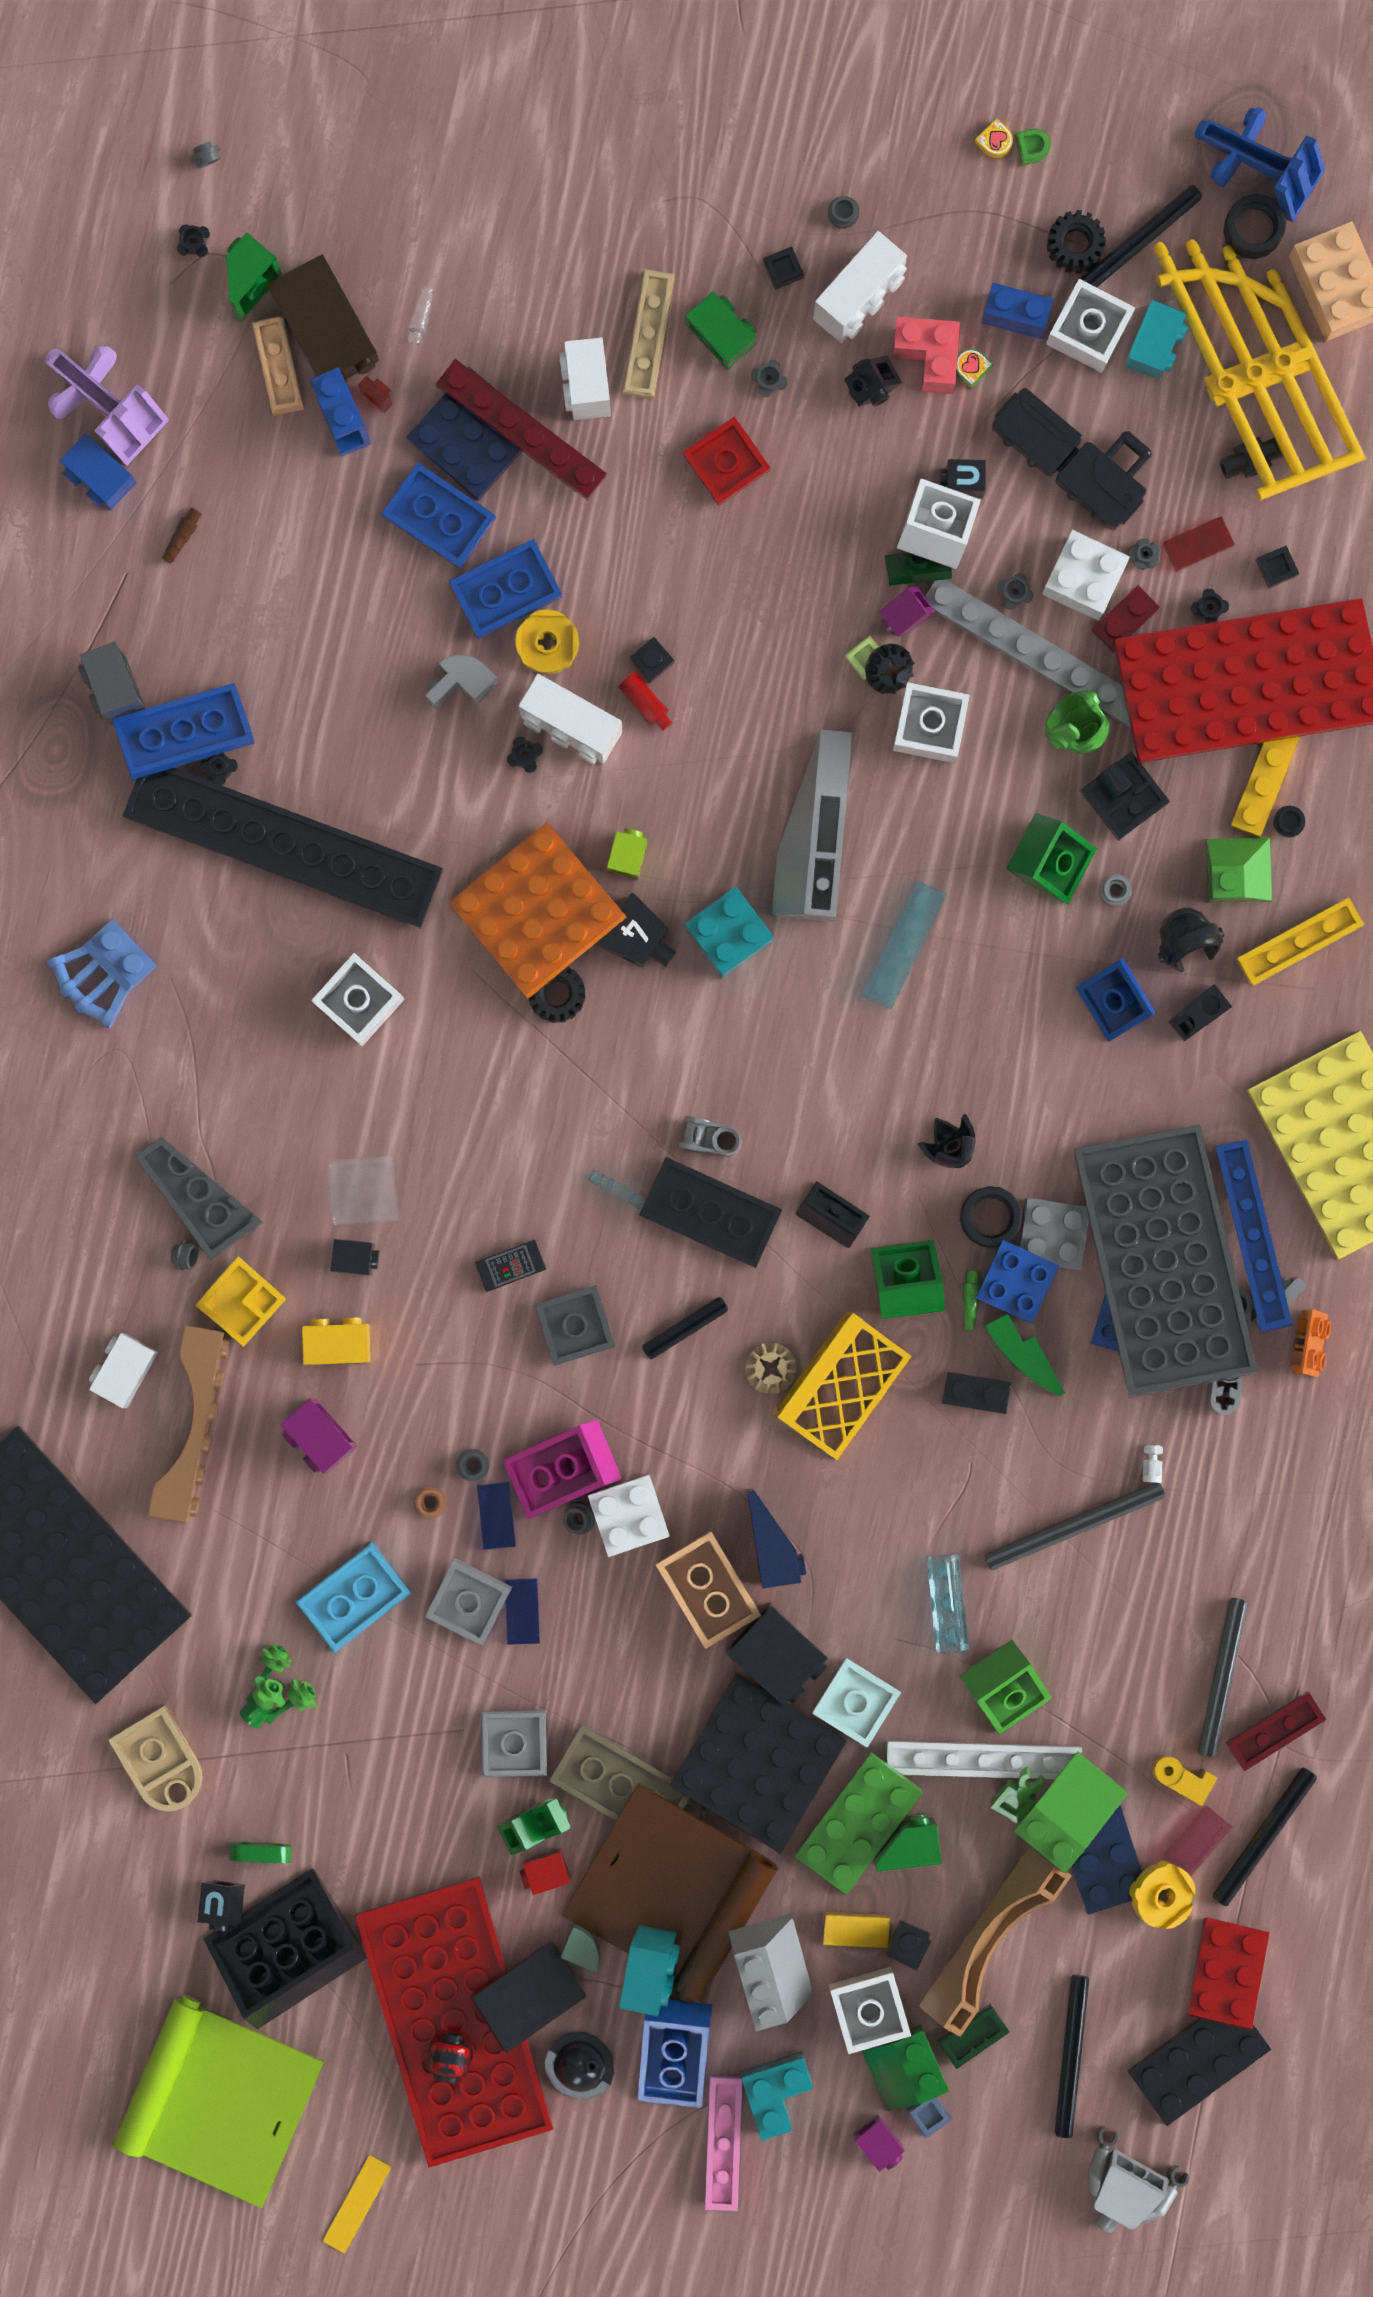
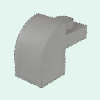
[425,655,499,710]

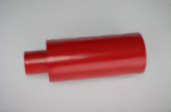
[618,672,672,731]

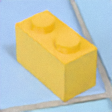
[302,1318,371,1365]

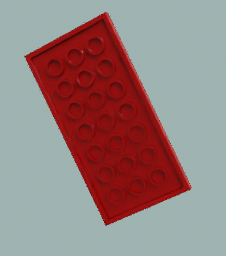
[1113,598,1373,764]
[355,1876,554,2168]

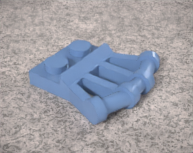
[46,919,157,1029]

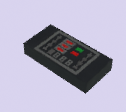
[475,1240,547,1292]

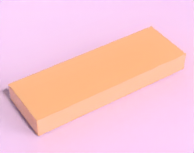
[252,316,304,416]

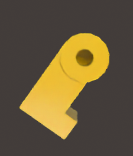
[1152,1755,1217,1806]

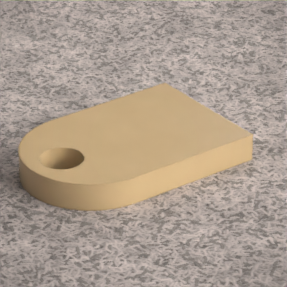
[108,1705,203,1812]

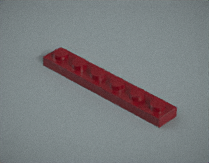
[436,359,607,501]

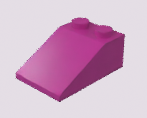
[503,1420,622,1520]

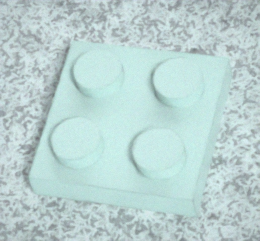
[812,1658,901,1748]

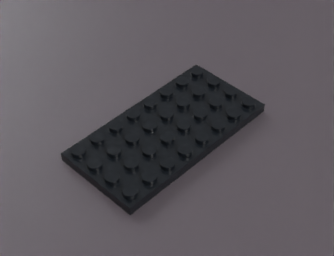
[0,1426,192,1704]

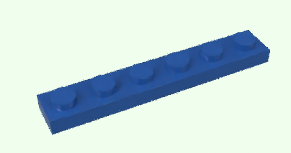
[1216,1140,1293,1333]

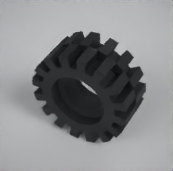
[1047,210,1106,273]
[529,966,586,1023]

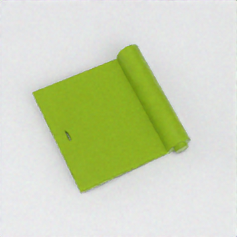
[112,1995,324,2208]

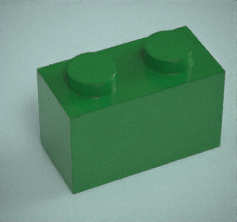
[685,291,756,370]

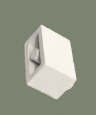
[89,1333,159,1408]

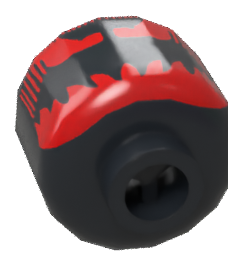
[427,2032,472,2083]

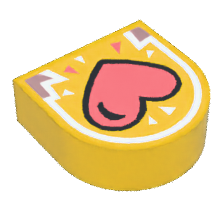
[974,118,1013,158]

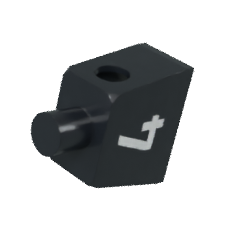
[596,893,677,968]

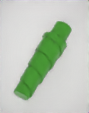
[963,1270,981,1330]

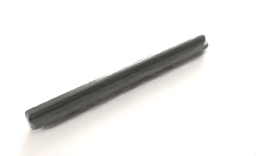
[985,1482,1165,1570]

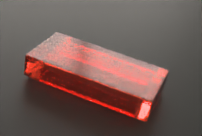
[1163,516,1235,572]

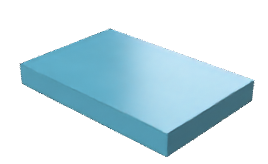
[295,1542,412,1653]

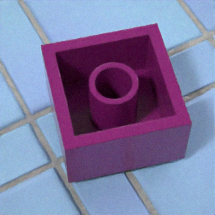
[281,1399,358,1474]

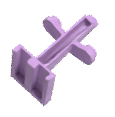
[45,346,169,466]

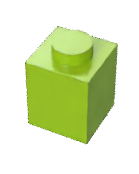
[607,828,648,880]

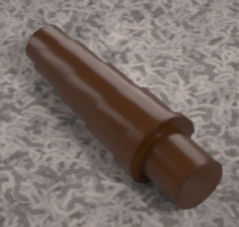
[162,508,202,564]

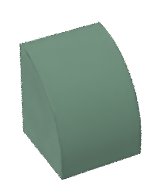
[560,1923,600,1973]

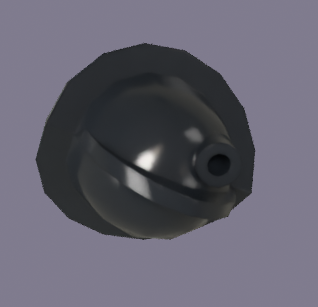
[544,2032,614,2099]

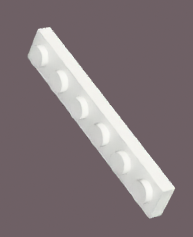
[887,1741,1082,1779]

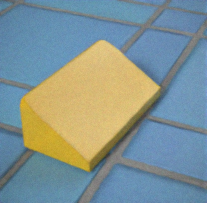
[823,1912,890,1948]

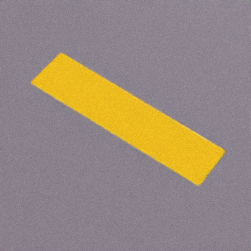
[323,2155,391,2253]

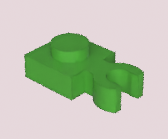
[990,1767,1044,1824]

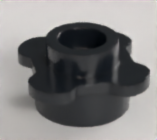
[177,224,210,258]
[1191,589,1229,624]
[507,737,543,773]
[199,753,238,785]

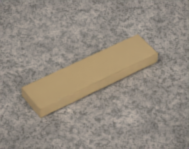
[623,269,675,399]

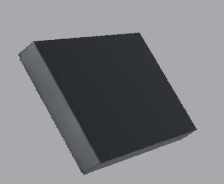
[470,1941,586,2053]

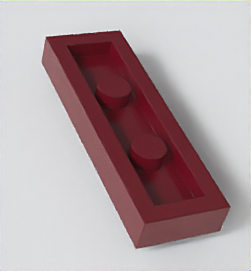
[1225,1691,1326,1771]

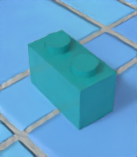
[1124,300,1188,380]

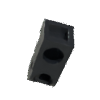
[1168,984,1232,1041]

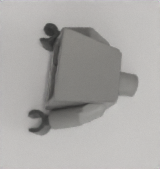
[1088,2126,1189,2233]

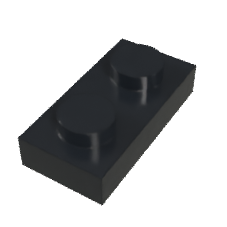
[942,1372,1011,1414]

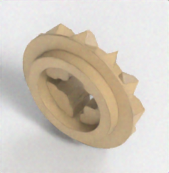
[745,1343,796,1394]

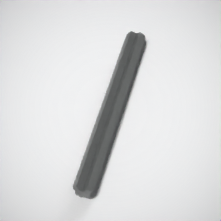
[1198,1598,1248,1757]

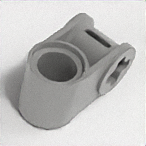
[678,1116,741,1157]

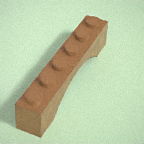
[148,1325,231,1523]
[919,1846,1072,2037]

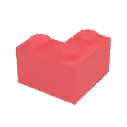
[892,317,960,394]

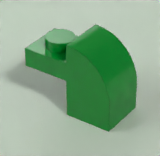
[497,1798,571,1855]

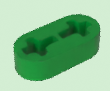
[229,1842,292,1863]

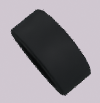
[1223,194,1286,259]
[960,1186,1022,1248]

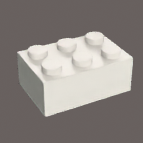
[813,231,907,344]
[519,674,623,765]

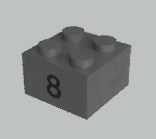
[78,641,146,726]

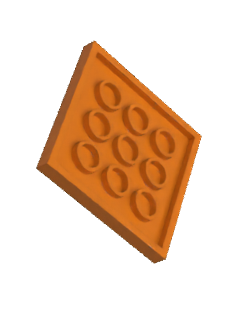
[449,822,627,999]

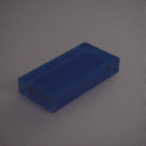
[477,1482,516,1550]
[505,1578,540,1645]

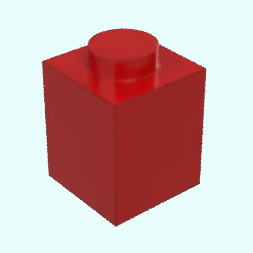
[519,1848,571,1895]

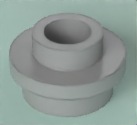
[1100,874,1132,906]

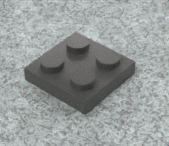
[535,1285,615,1366]

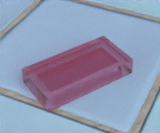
[1165,1805,1232,1876]

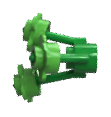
[240,1644,317,1728]

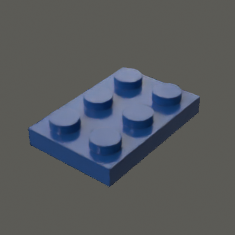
[381,462,496,569]
[449,539,563,640]

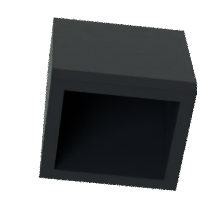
[726,1603,827,1706]

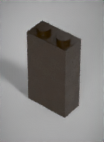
[267,254,379,382]

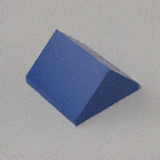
[1076,958,1156,1042]

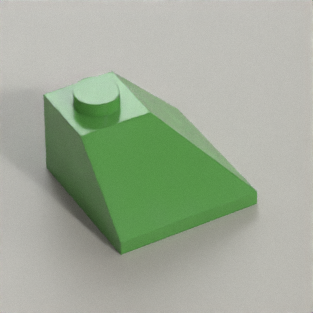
[1206,838,1272,903]

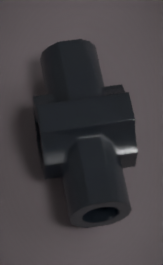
[1219,437,1283,479]

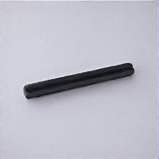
[1077,185,1202,288]
[1213,1767,1317,1907]
[1055,1975,1089,2138]

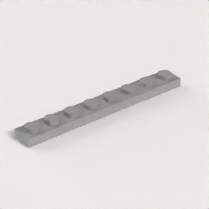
[925,579,1131,730]

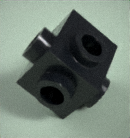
[844,355,902,407]

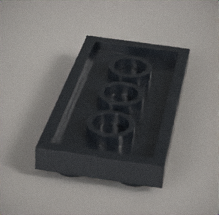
[639,1157,782,1268]
[1127,2018,1272,2126]

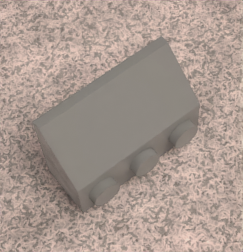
[729,1914,813,2031]

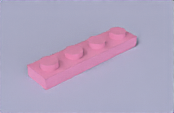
[705,2075,742,2211]

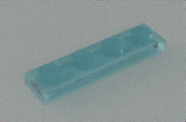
[863,880,947,1009]

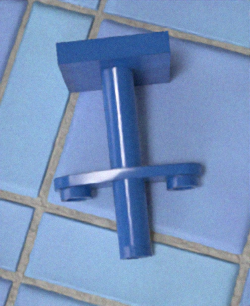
[1195,107,1325,222]

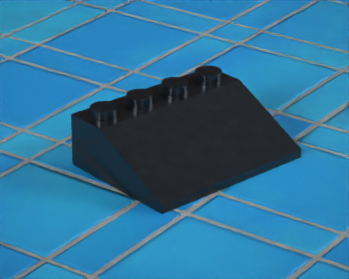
[203,1868,367,2029]

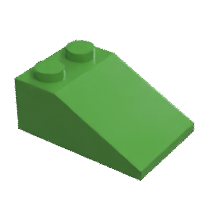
[1014,1751,1128,1874]

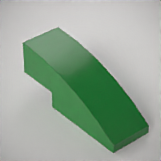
[983,1314,1065,1396]

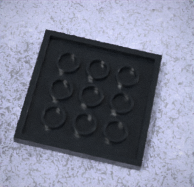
[669,1673,847,1854]

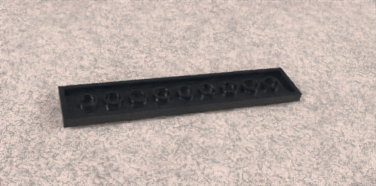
[122,768,444,929]

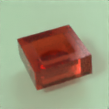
[358,376,393,413]

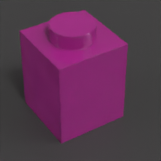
[879,586,935,637]
[853,2114,905,2172]

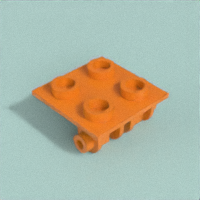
[1290,1309,1331,1378]

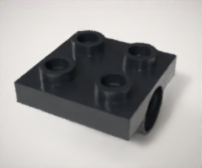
[1080,751,1170,841]

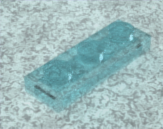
[926,1554,969,1653]

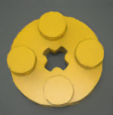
[515,609,579,675]
[1129,1861,1195,1929]

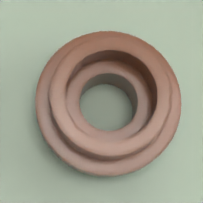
[414,1486,447,1519]

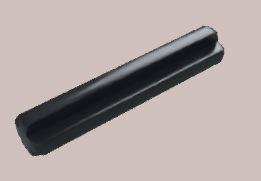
[642,1297,728,1359]

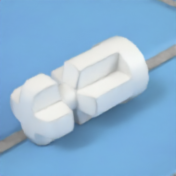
[1142,1445,1163,1483]

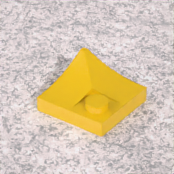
[195,1256,286,1347]

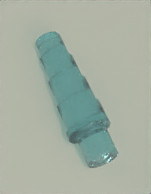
[589,1170,645,1210]

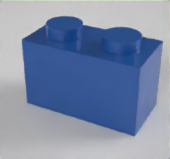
[982,283,1054,339]
[60,433,137,510]

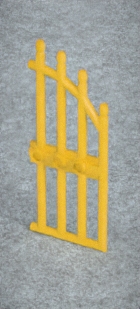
[1154,239,1366,501]

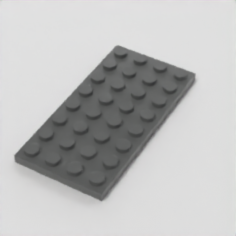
[1074,1125,1258,1398]

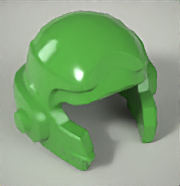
[1045,690,1109,754]

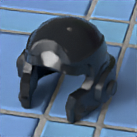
[1158,908,1224,972]

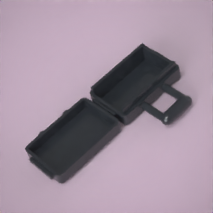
[992,388,1152,530]

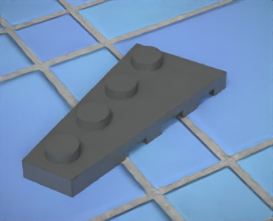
[135,1137,263,1260]

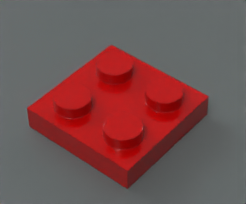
[683,416,771,506]

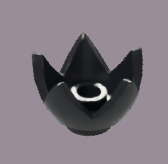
[917,1113,976,1168]

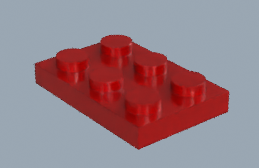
[1186,1917,1270,2030]

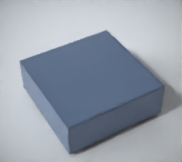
[907,2097,952,2138]

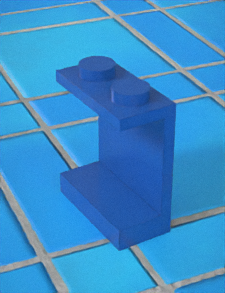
[310,367,371,457]

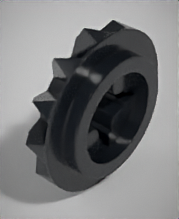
[865,643,915,694]

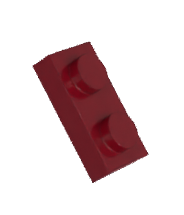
[1091,585,1160,653]

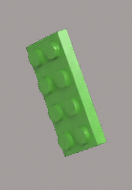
[794,1752,923,1895]

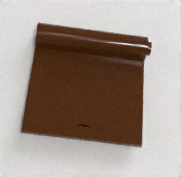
[562,1783,778,2003]

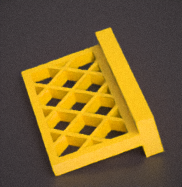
[772,1310,912,1460]

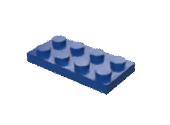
[112,683,254,780]

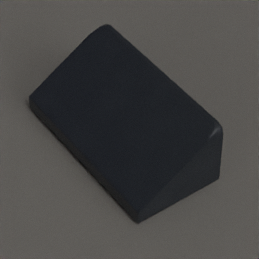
[796,1181,870,1248]

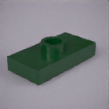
[885,553,952,586]
[937,2003,1010,2069]

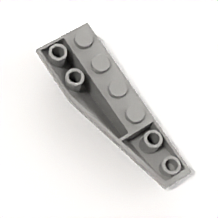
[771,730,852,922]

